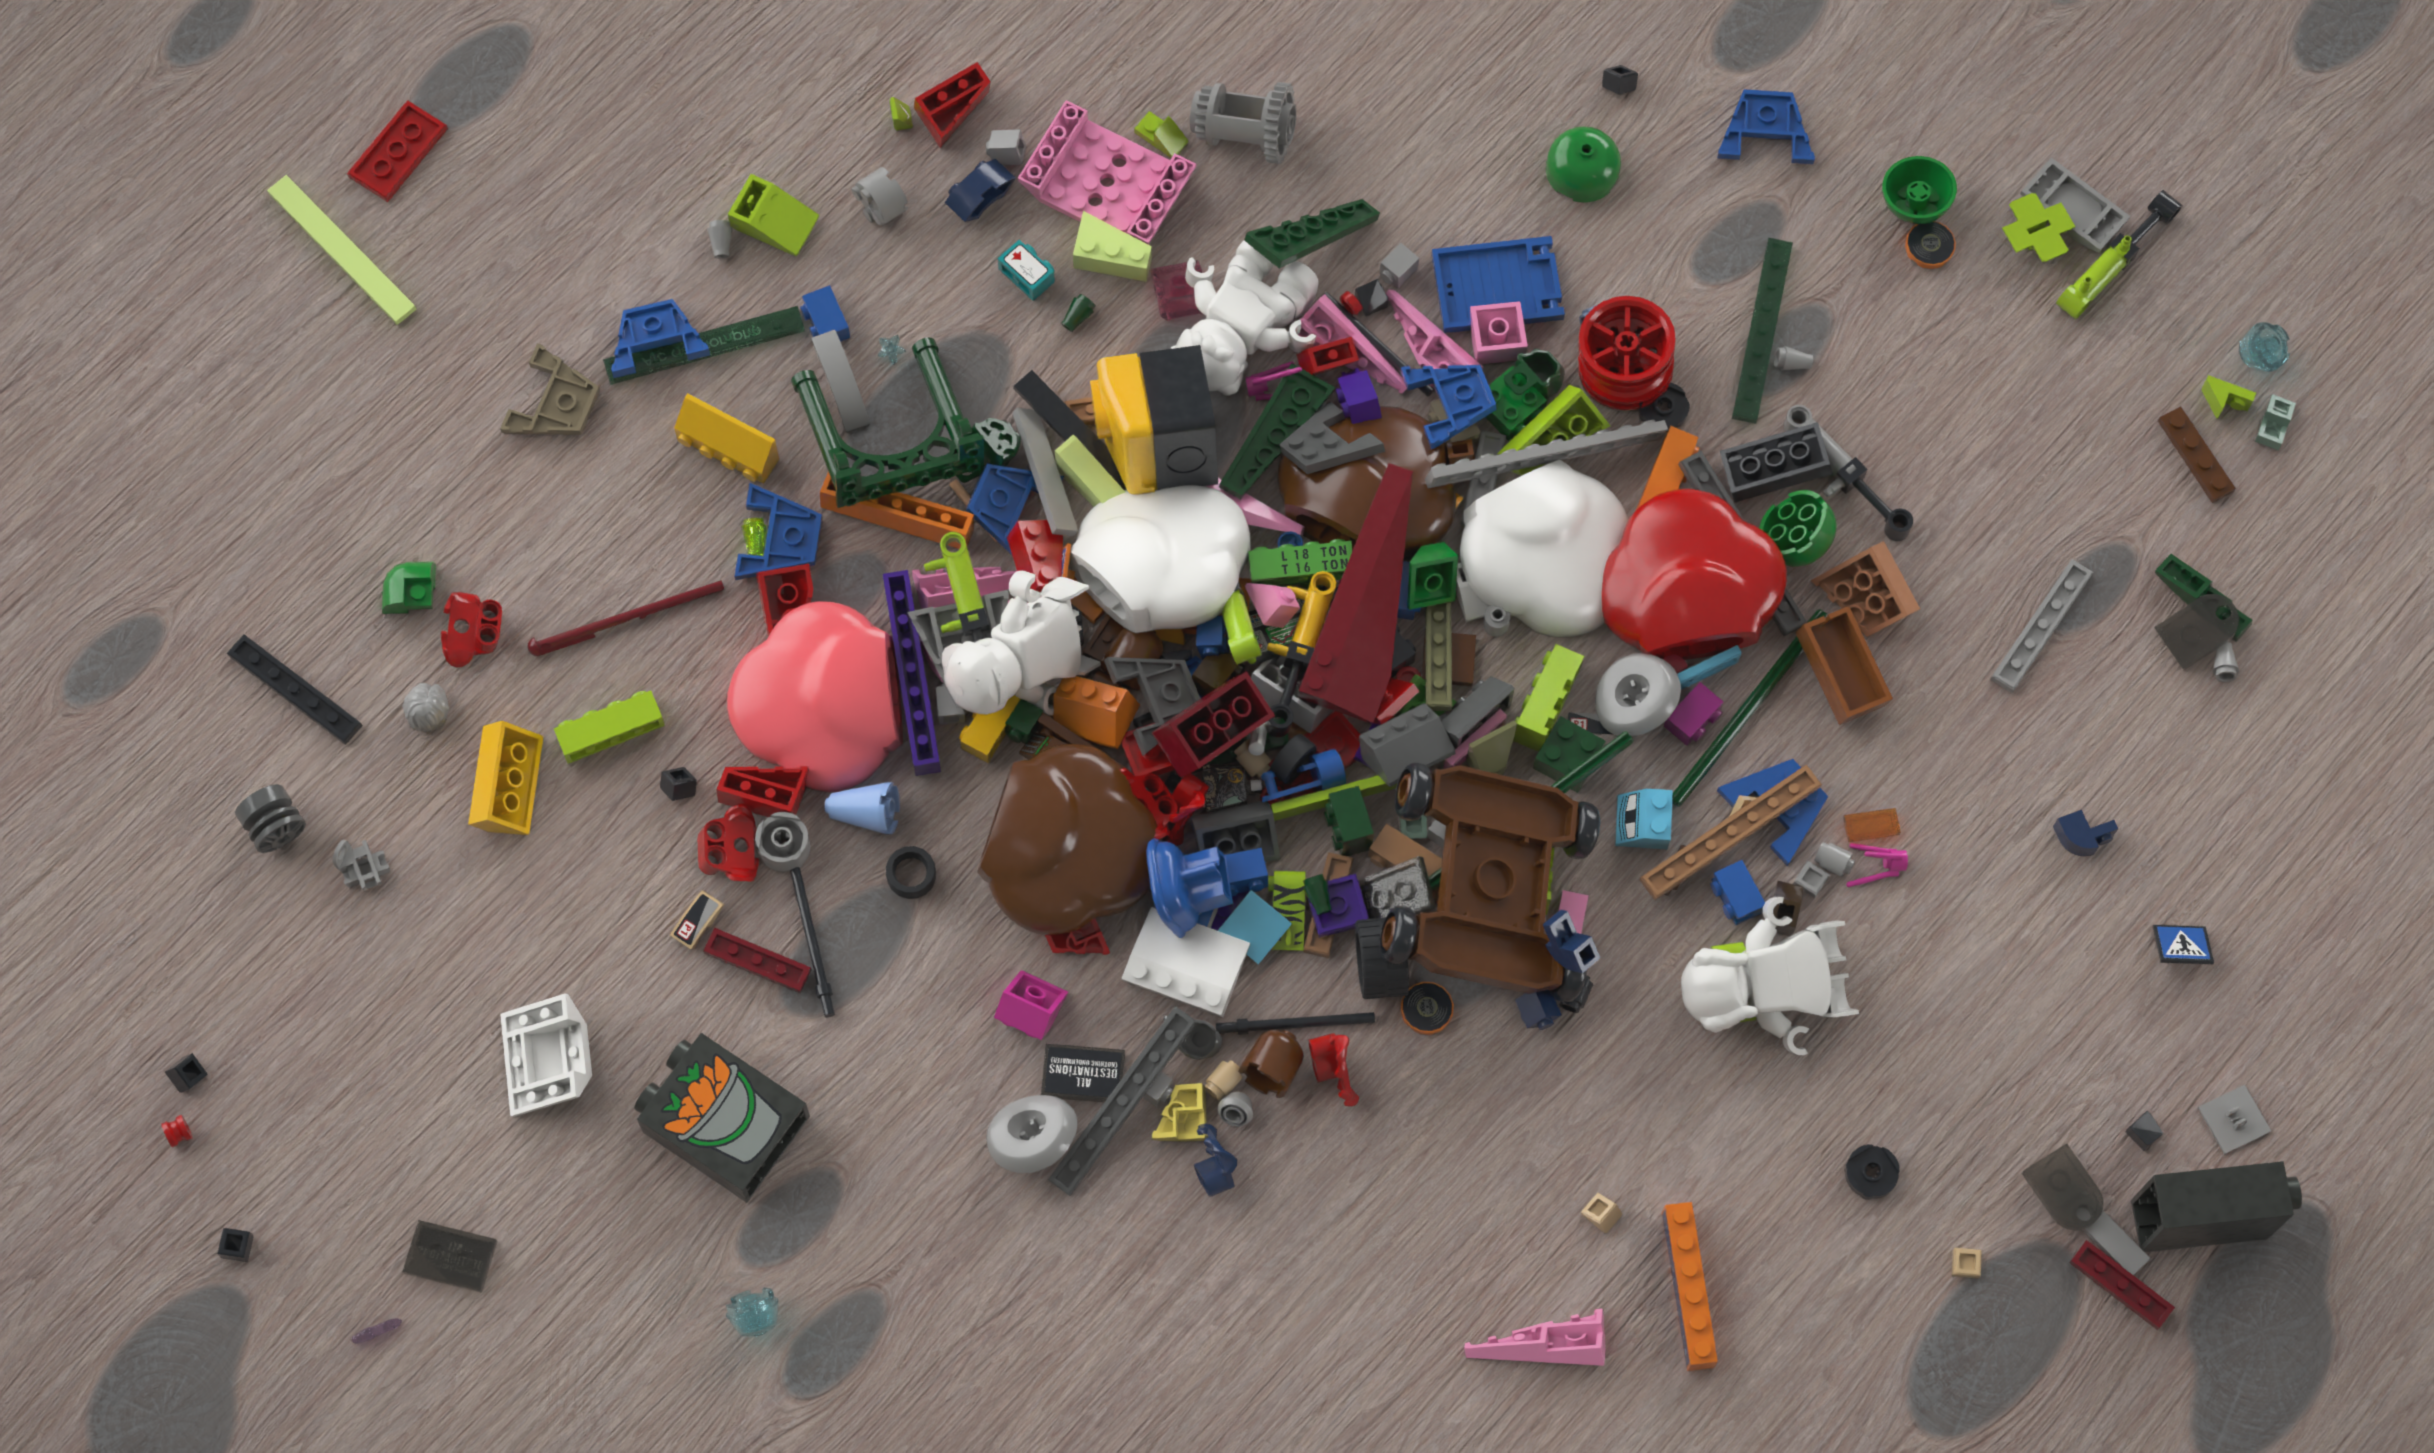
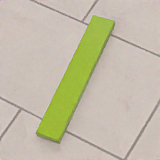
[1271,776,1398,821]

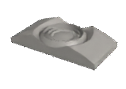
[2020,158,2130,253]

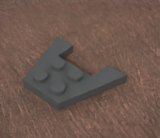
[1279,402,1385,474]
[1104,657,1200,756]

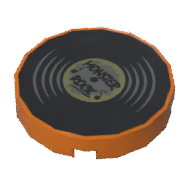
[1905,221,1956,269]
[1401,982,1454,1035]

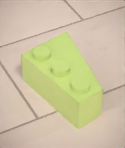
[1073,211,1152,282]

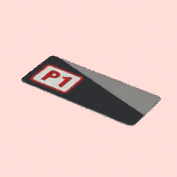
[1568,712,1615,735]

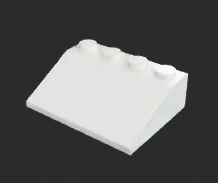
[1122,907,1251,1018]

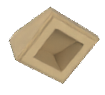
[1581,1193,1622,1233]

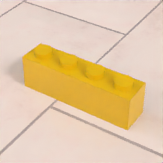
[959,695,1026,763]

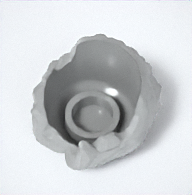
[402,683,449,732]

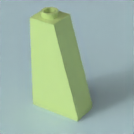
[1055,435,1125,507]

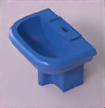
[1146,838,1233,938]

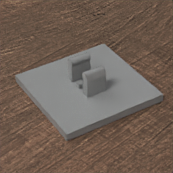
[2198,1085,2271,1155]

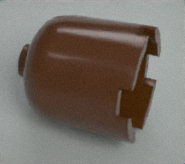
[1100,628,1164,691]
[1238,1030,1304,1098]

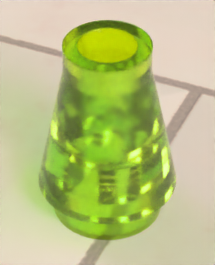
[741,518,767,556]

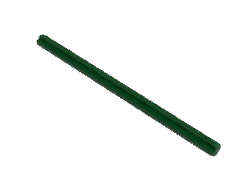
[1672,609,1828,807]
[1426,731,1634,893]

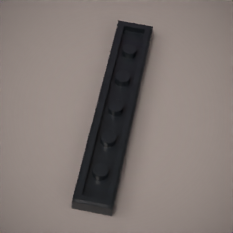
[1013,370,1126,490]
[227,634,363,745]

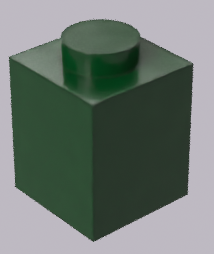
[1005,699,1044,744]

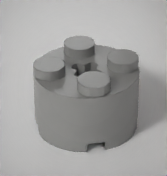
[851,167,908,226]
[755,812,811,872]

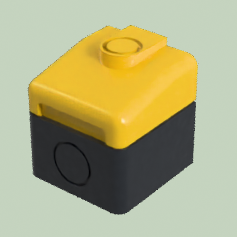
[1090,345,1218,495]

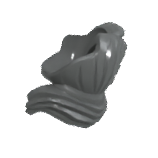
[1163,1015,1223,1060]

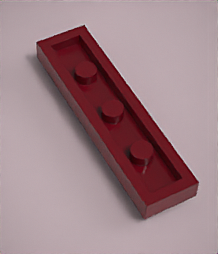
[703,927,811,994]
[2069,1240,2175,1330]

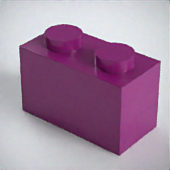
[1664,682,1723,746]

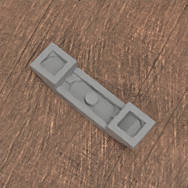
[811,330,870,433]

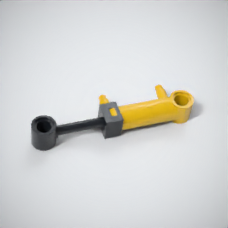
[1265,571,1336,737]

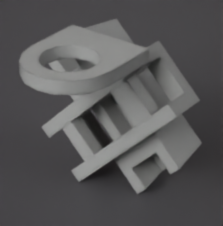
[332,840,390,891]

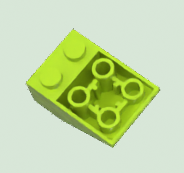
[728,174,820,257]

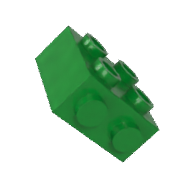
[1485,366,1547,441]

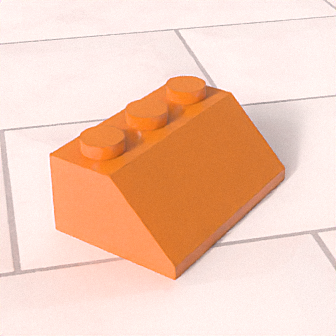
[1053,676,1140,749]

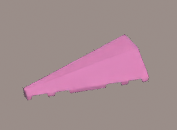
[1297,294,1407,394]
[1206,478,1305,535]
[1464,1309,1606,1366]

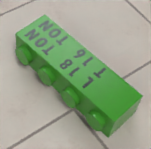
[1248,539,1352,586]

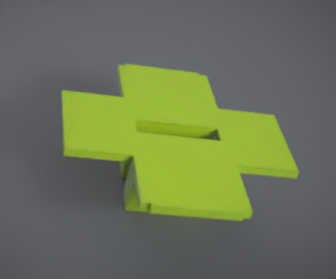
[2002,193,2076,262]

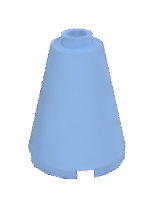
[825,782,900,835]

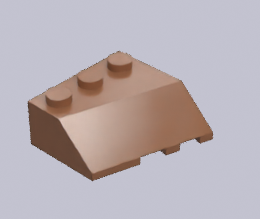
[1811,541,1920,637]

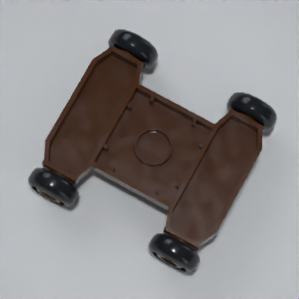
[1379,762,1600,1002]

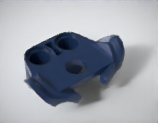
[1194,1123,1237,1197]

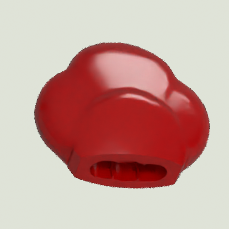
[1602,488,1787,660]

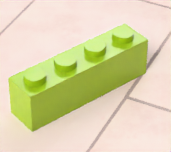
[553,690,665,764]

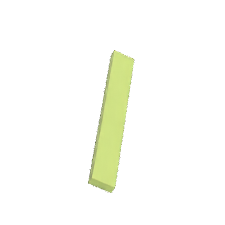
[267,175,416,325]

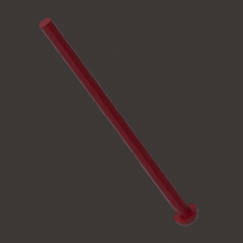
[527,580,724,656]

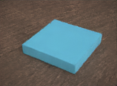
[1218,890,1292,965]

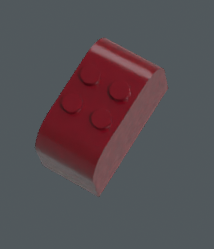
[1152,671,1275,777]

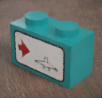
[998,240,1055,301]

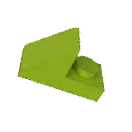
[1134,111,1188,158]
[2201,375,2256,419]

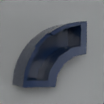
[944,159,1016,222]

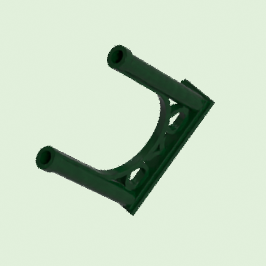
[791,337,984,508]

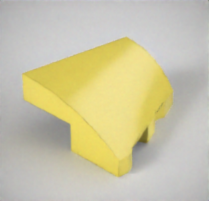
[1152,1083,1206,1141]

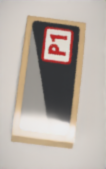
[670,890,725,949]

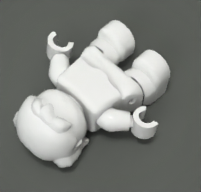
[1170,240,1319,396]
[1681,897,1859,1055]

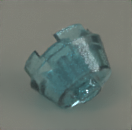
[2239,322,2290,372]
[726,1288,779,1336]

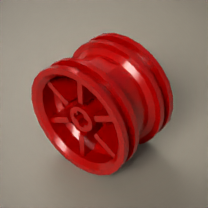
[1578,296,1676,411]

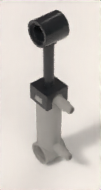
[1783,405,1913,541]

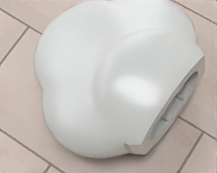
[1460,460,1628,637]
[1070,485,1251,633]

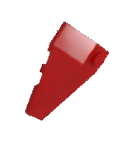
[756,564,813,637]

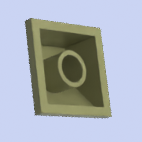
[1466,720,1517,775]

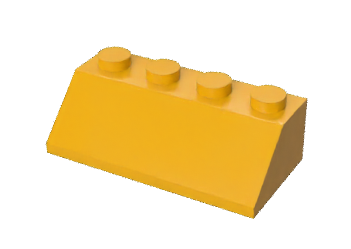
[674,393,779,484]
[468,721,544,835]

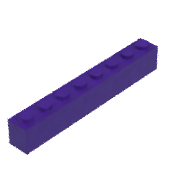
[883,570,941,776]

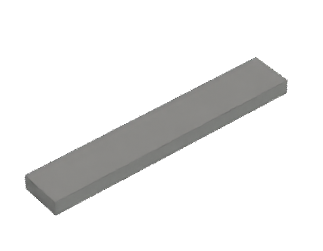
[1013,408,1078,536]
[1990,559,2094,693]

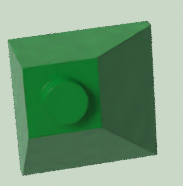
[1407,542,1458,610]

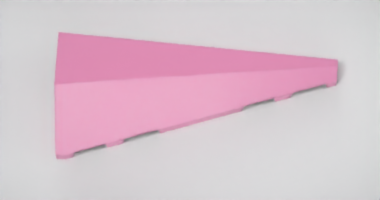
[1386,290,1484,397]
[912,567,1017,609]

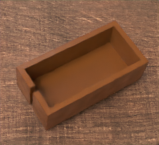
[1795,606,1893,725]

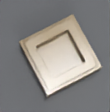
[1952,1248,1981,1278]

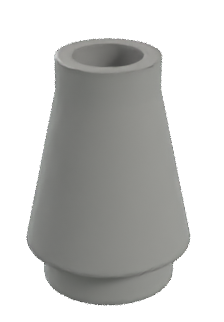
[707,220,732,259]
[1774,346,1813,371]
[2213,642,2239,682]

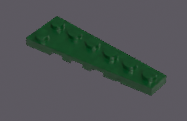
[1244,199,1380,269]
[1219,363,1335,499]

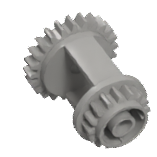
[1190,82,1296,164]

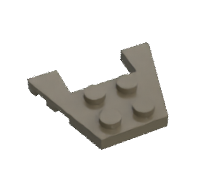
[500,343,600,435]

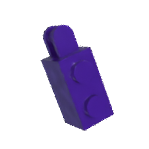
[1335,368,1382,424]

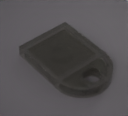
[2154,594,2239,671]
[2021,1144,2103,1231]

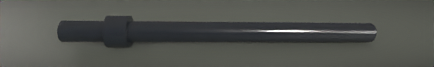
[1321,292,1434,397]
[790,867,835,1018]
[1216,1012,1375,1035]

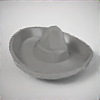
[1595,653,1681,736]
[986,1095,1077,1173]

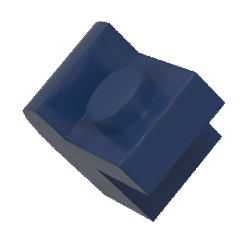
[2053,810,2118,856]
[1543,910,1600,973]

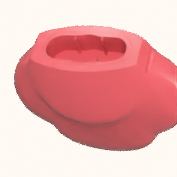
[727,601,903,792]

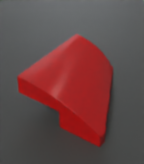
[1045,918,1110,955]

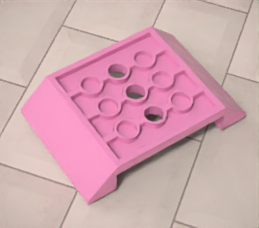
[1018,100,1196,245]

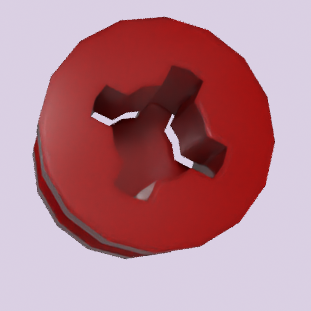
[161,1114,193,1148]

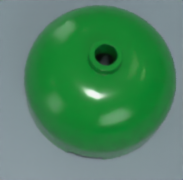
[1546,126,1621,203]
[1759,490,1837,567]

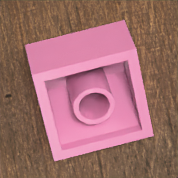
[1470,301,1528,364]

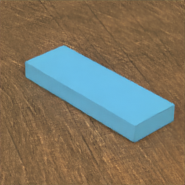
[1677,645,1742,690]

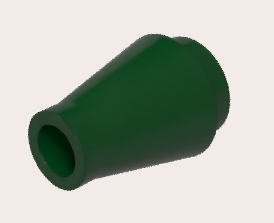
[1061,294,1096,332]
[1303,874,1332,915]

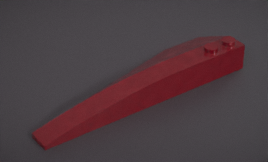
[1299,463,1413,724]

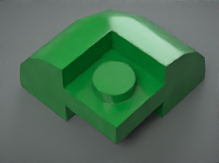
[382,561,436,614]

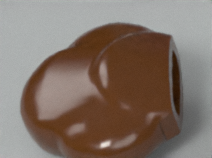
[1277,406,1456,557]
[977,744,1161,935]

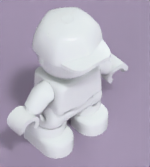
[942,571,1101,715]

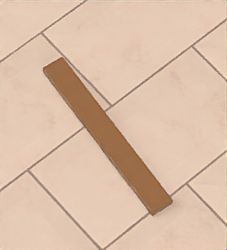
[1639,765,1822,900]

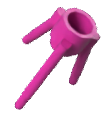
[1245,361,1302,401]
[1846,843,1908,887]

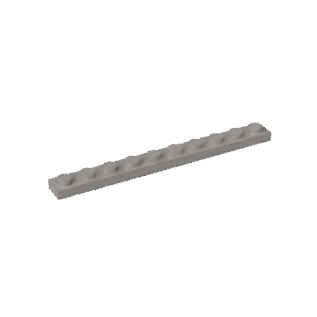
[1425,420,1668,488]

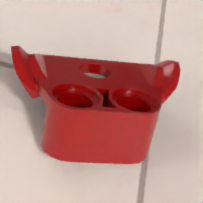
[441,592,502,668]
[1120,768,1178,839]
[1163,773,1210,846]
[697,804,759,882]
[1308,1033,1359,1107]

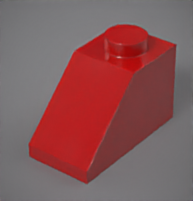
[1296,336,1359,376]

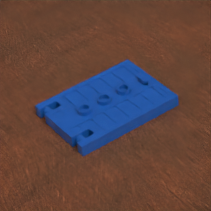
[1431,236,1565,333]

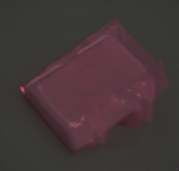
[1150,260,1204,322]

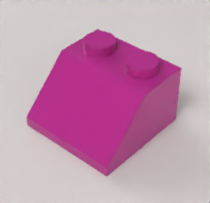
[994,970,1068,1040]

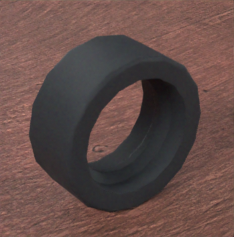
[1270,734,1317,784]
[886,846,936,899]

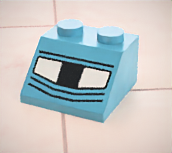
[1615,788,1673,850]

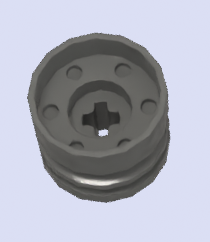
[235,784,306,853]

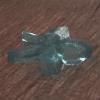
[878,335,906,365]

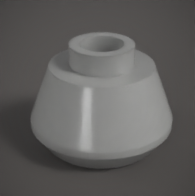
[1217,1092,1253,1127]

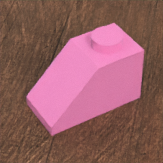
[1245,583,1300,628]

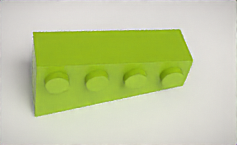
[1497,385,1611,476]
[1513,644,1584,752]

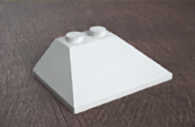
[500,994,592,1117]

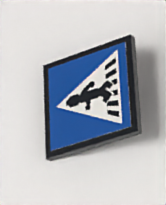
[2153,925,2214,965]

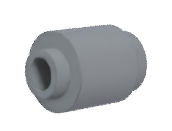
[1483,606,1510,637]
[1814,842,1856,877]

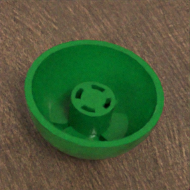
[1882,156,1957,224]

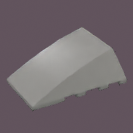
[908,589,1009,708]

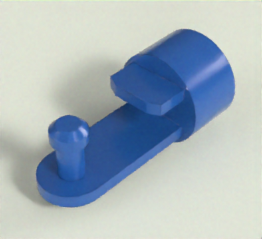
[1261,749,1346,802]

